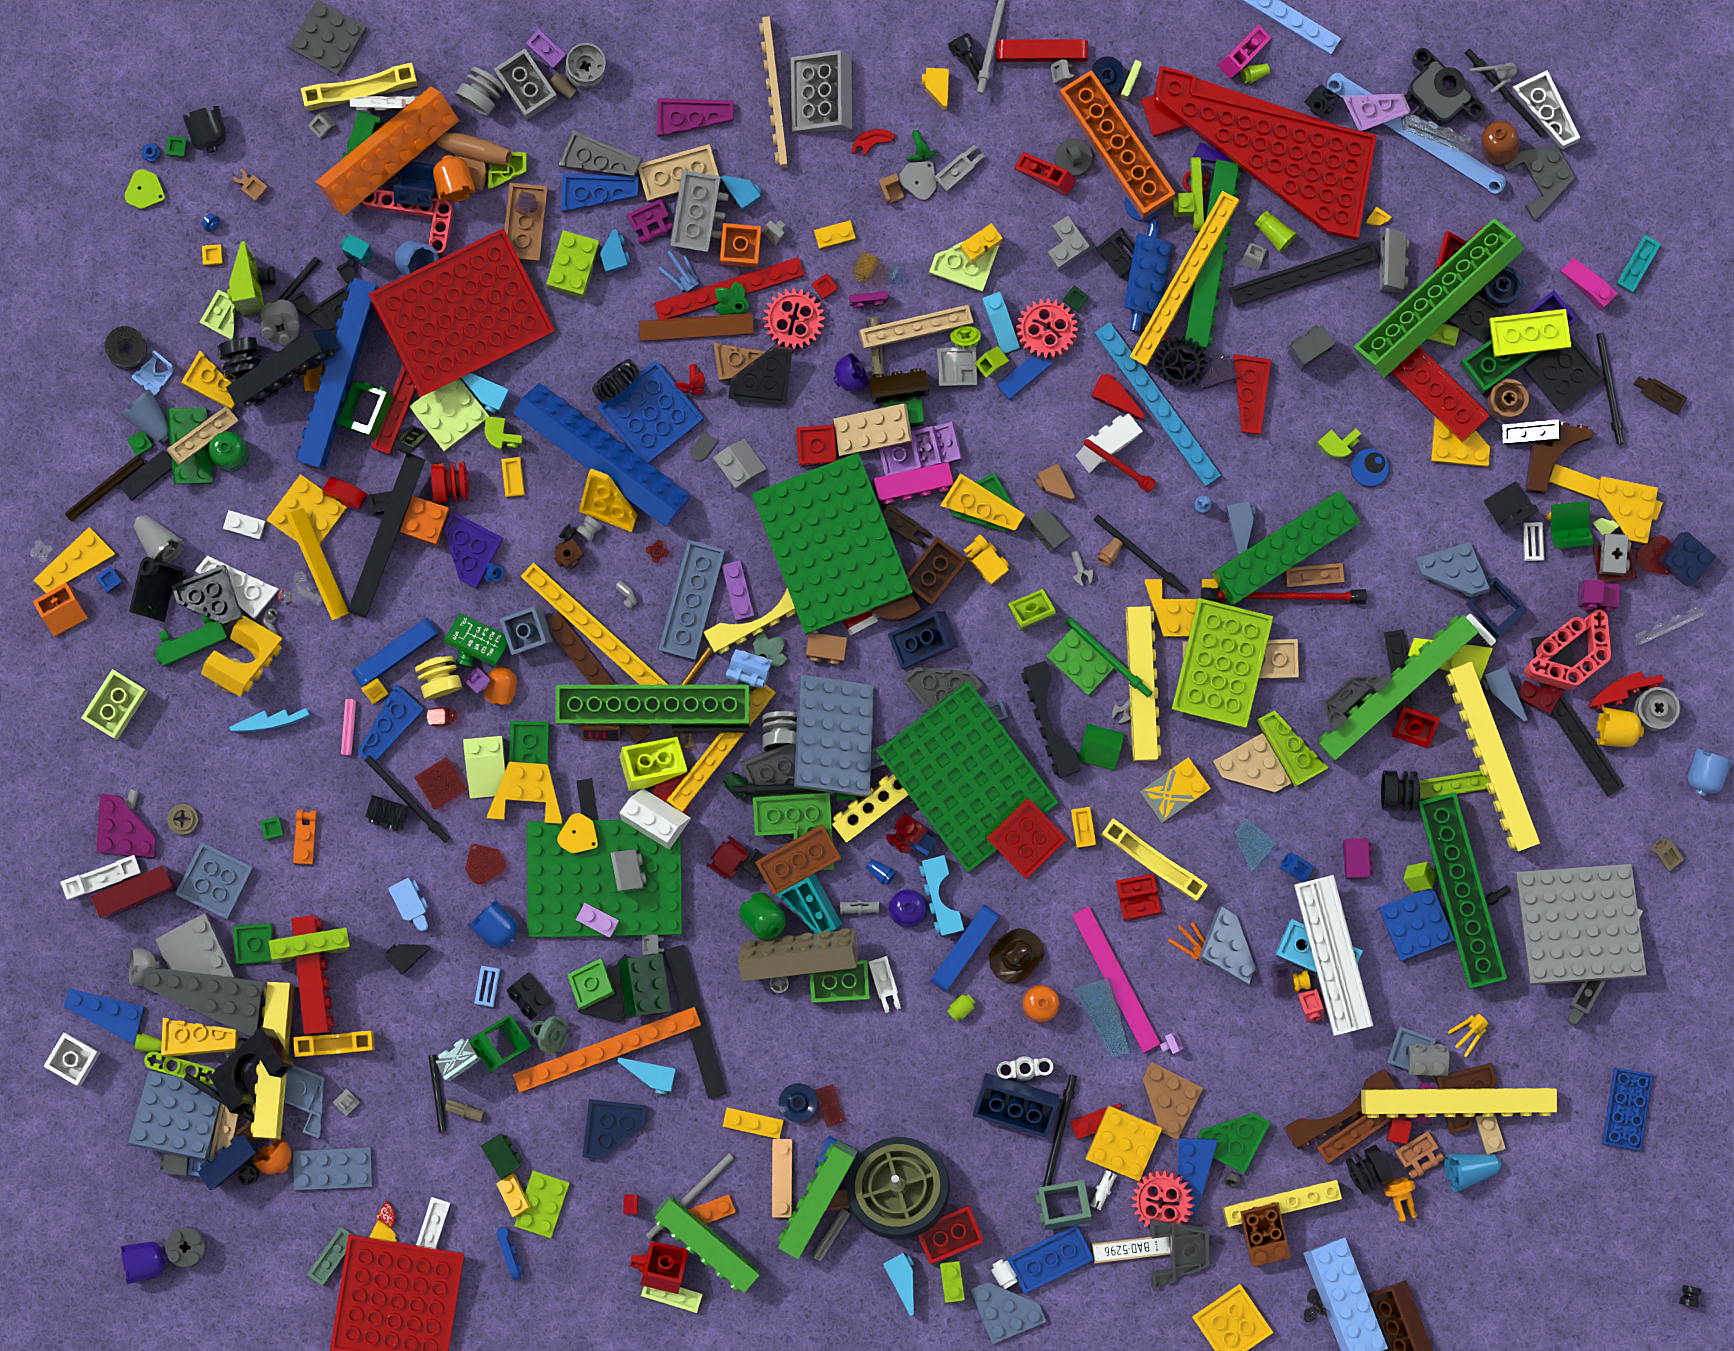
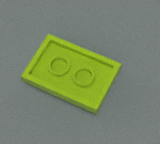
[514,1170,570,1238]

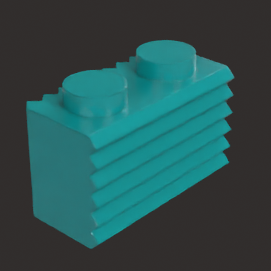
[340,234,374,267]

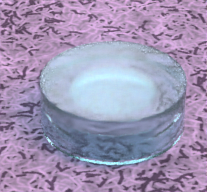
[886,263,900,283]

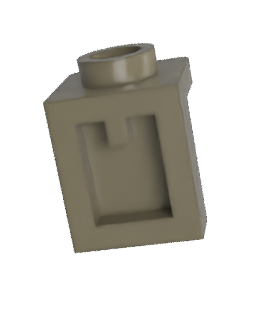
[1650,838,1684,871]

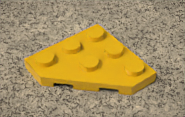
[1431,416,1490,467]
[578,468,637,533]
[1597,476,1658,544]

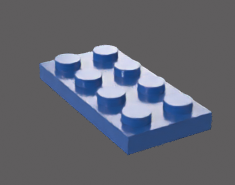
[1007,1225,1094,1294]

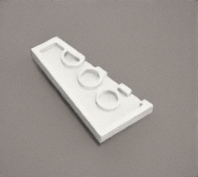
[195,556,279,619]

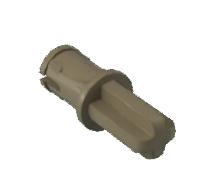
[445,1099,484,1123]

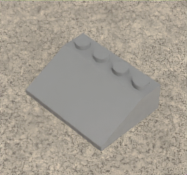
[791,50,852,132]
[155,914,237,1009]

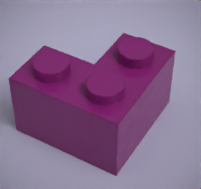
[1577,579,1620,612]

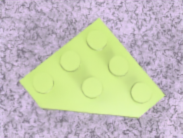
[929,240,999,292]

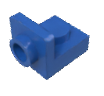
[1279,853,1315,882]

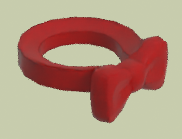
[1182,171,1209,194]

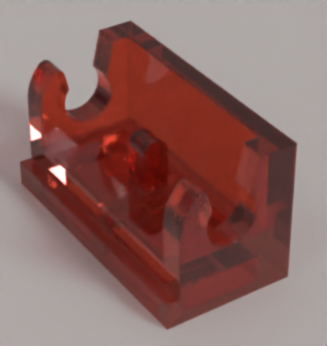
[815,1084,845,1127]

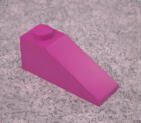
[1217,24,1271,79]
[1560,258,1618,311]

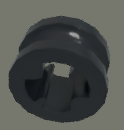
[559,524,577,542]

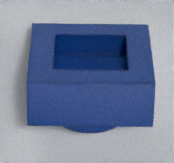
[95,566,123,594]

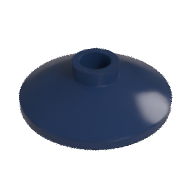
[1092,56,1125,94]
[779,1083,817,1122]

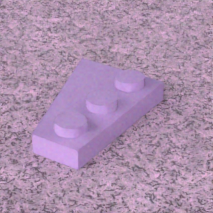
[1344,94,1411,131]

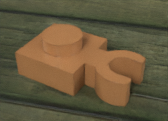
[233,169,268,202]

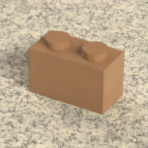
[806,633,847,665]

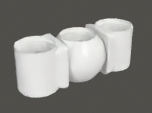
[997,1056,1053,1081]

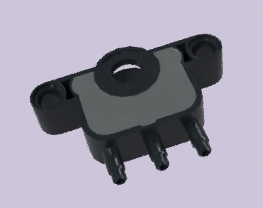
[1404,48,1485,131]

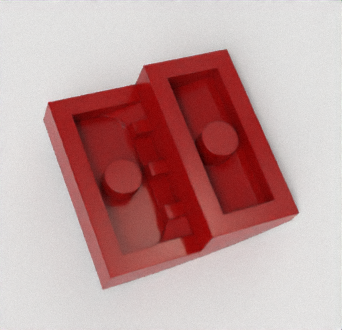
[1141,95,1188,137]
[1116,873,1161,921]

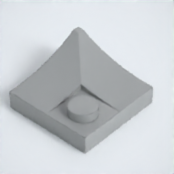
[936,347,977,386]

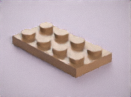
[504,183,548,262]

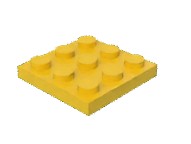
[267,474,347,545]
[1085,1105,1162,1181]
[1191,1283,1273,1351]

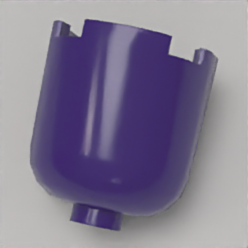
[121,1242,168,1284]

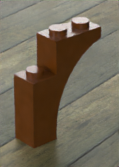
[1525,422,1593,494]

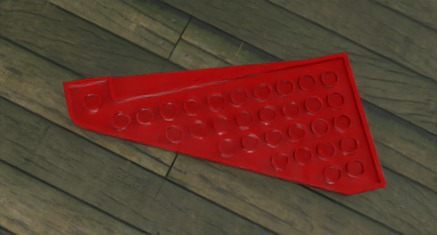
[1154,66,1377,241]

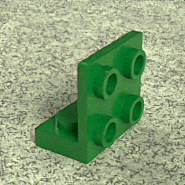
[1550,501,1593,549]

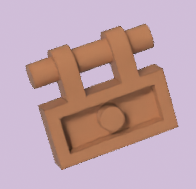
[1394,1131,1445,1179]

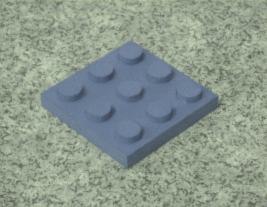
[175,842,254,919]

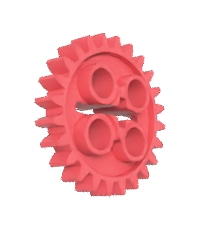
[763,288,825,350]
[1016,298,1078,360]
[1132,1170,1195,1227]

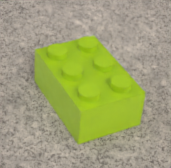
[546,230,600,299]

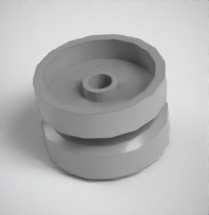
[1633,687,1680,731]

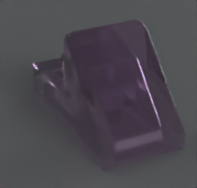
[1271,962,1294,998]

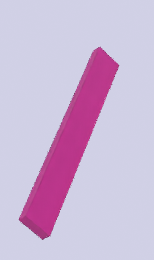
[1071,906,1160,1053]

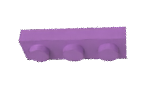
[722,561,754,621]

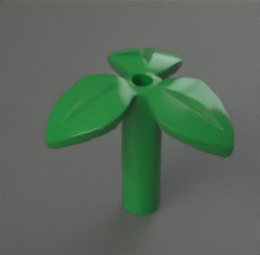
[906,130,938,162]

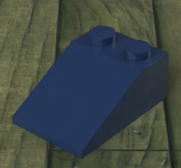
[888,611,959,669]

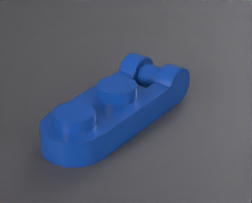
[497,1227,523,1281]

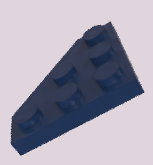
[582,1099,647,1159]

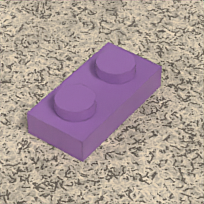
[526,29,566,70]
[463,666,491,693]

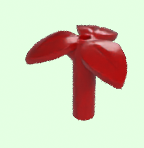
[674,364,706,396]

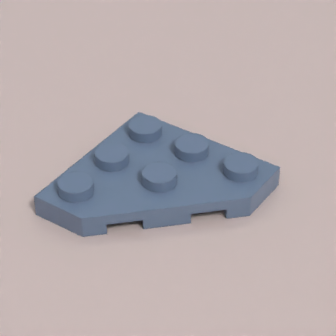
[1416,542,1490,598]
[1199,907,1255,985]
[970,1282,1046,1344]

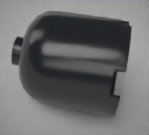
[183,106,226,153]

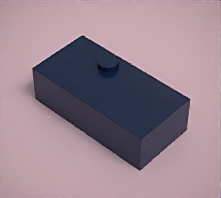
[973,1073,1059,1138]

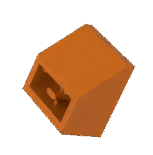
[33,583,89,637]

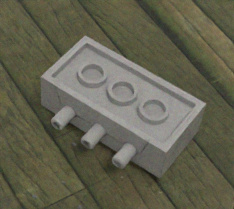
[669,170,728,252]

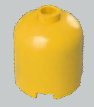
[1596,707,1644,748]

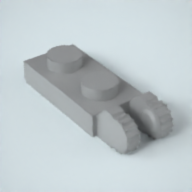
[934,145,985,192]

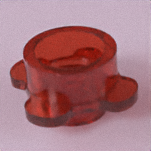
[646,540,669,563]

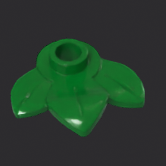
[714,281,749,315]

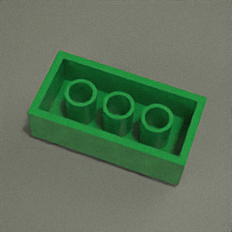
[1459,339,1542,395]

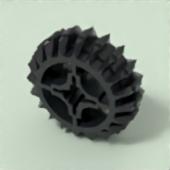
[1155,336,1207,387]
[592,359,640,402]

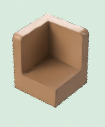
[879,174,904,204]

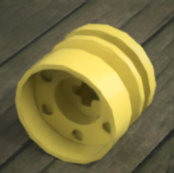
[415,656,462,700]

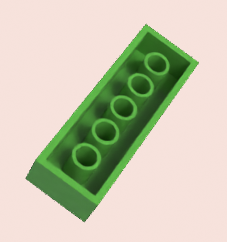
[777,1140,858,1259]
[655,1194,759,1293]

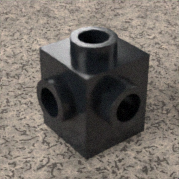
[1304,84,1338,117]

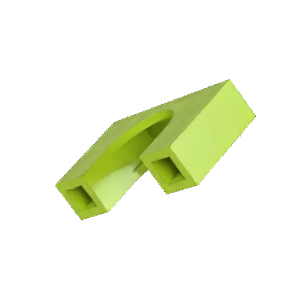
[269,928,350,965]

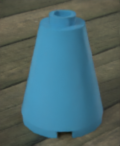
[1444,1153,1501,1192]

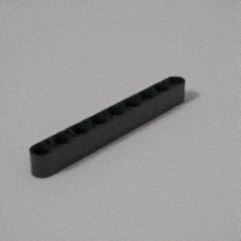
[348,453,425,618]

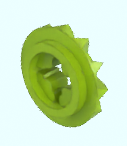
[950,326,981,349]

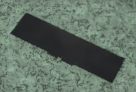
[576,778,598,820]

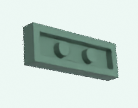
[307,1226,352,1286]

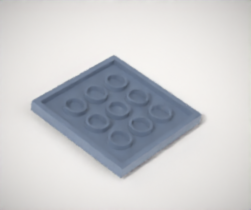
[128,1071,220,1161]

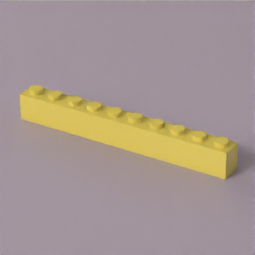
[1361,1088,1557,1118]

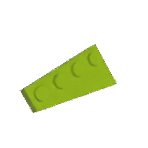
[1257,710,1328,787]

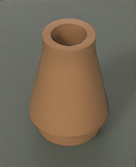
[1097,538,1123,567]

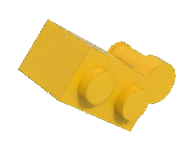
[963,534,1009,586]

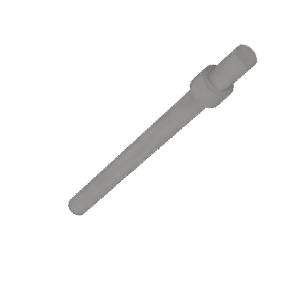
[976,0,1006,95]
[646,1153,734,1241]

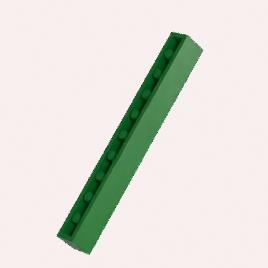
[1185,160,1241,351]

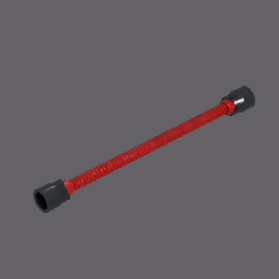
[1201,587,1367,604]

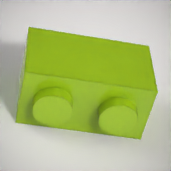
[940,1261,965,1303]

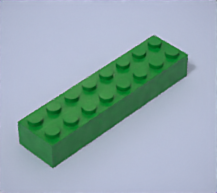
[1211,490,1361,605]

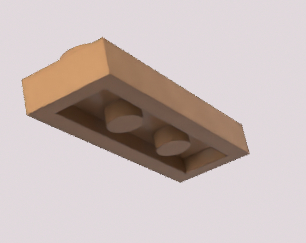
[1285,563,1345,588]

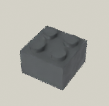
[1287,325,1336,371]

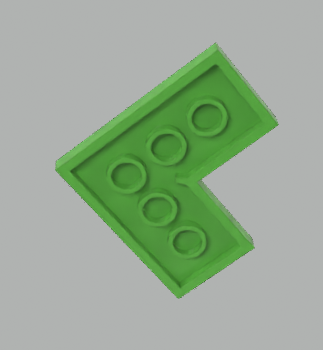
[753,792,834,870]

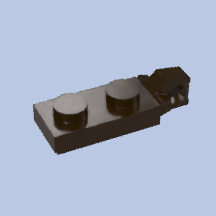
[1633,376,1687,415]

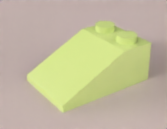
[463,736,506,799]

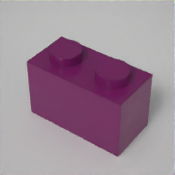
[1343,838,1373,879]

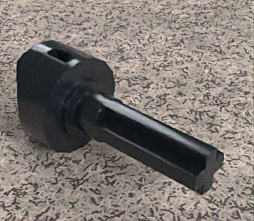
[948,33,982,84]

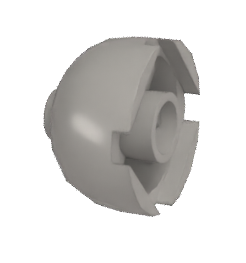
[129,948,159,986]

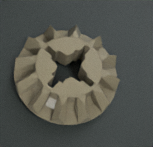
[167,804,198,835]

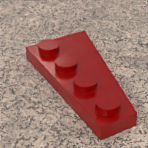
[1233,354,1271,435]

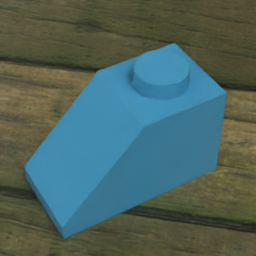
[721,176,762,212]

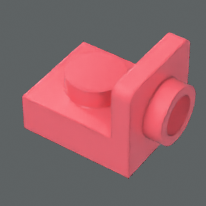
[1298,989,1324,1022]

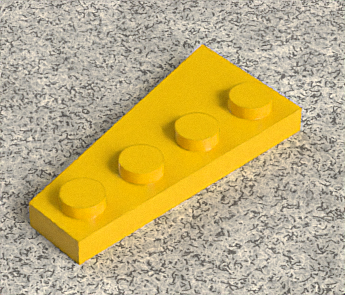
[161,1018,238,1057]

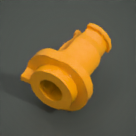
[1384,1178,1417,1222]

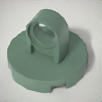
[530,1016,569,1055]

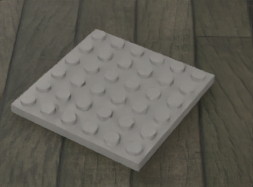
[1516,864,1647,985]

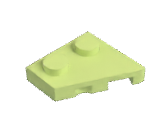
[200,289,235,340]

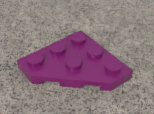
[96,794,157,857]

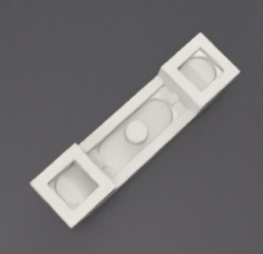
[61,855,141,900]

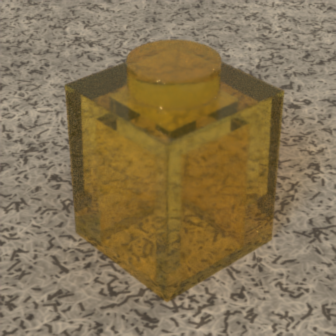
[852,250,880,282]

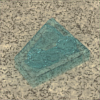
[1234,818,1276,872]

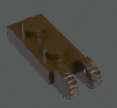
[882,504,932,548]

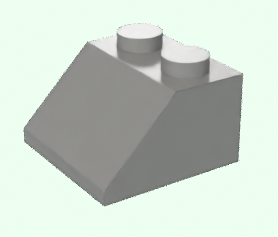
[713,439,767,491]
[611,849,647,893]

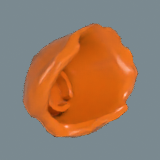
[483,666,518,705]

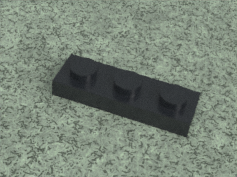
[393,425,429,454]

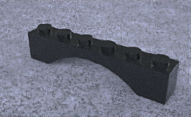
[1021,661,1082,778]

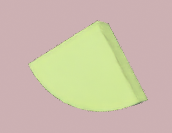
[1593,518,1619,535]

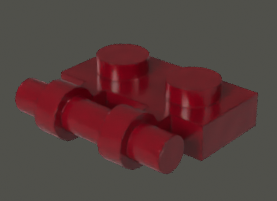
[886,813,928,854]

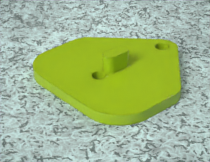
[124,169,165,209]

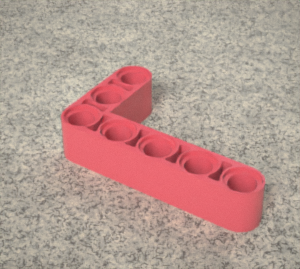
[362,189,453,257]

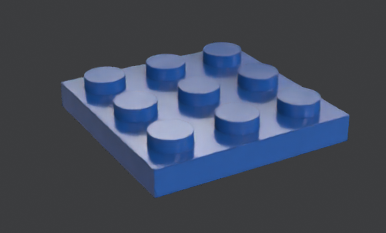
[1379,888,1455,962]

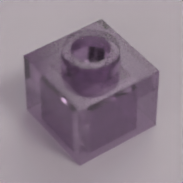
[514,190,538,217]

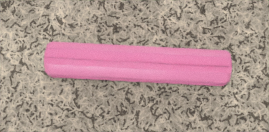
[341,699,356,756]

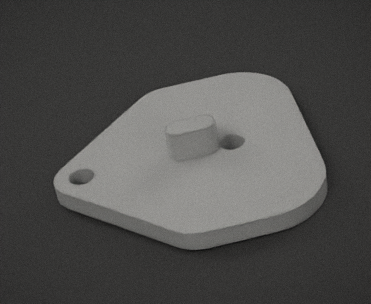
[899,161,937,200]

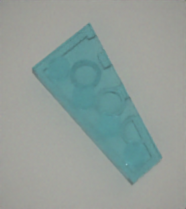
[1072,978,1132,1058]

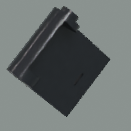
[129,557,186,622]

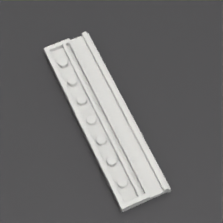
[1294,875,1373,1036]

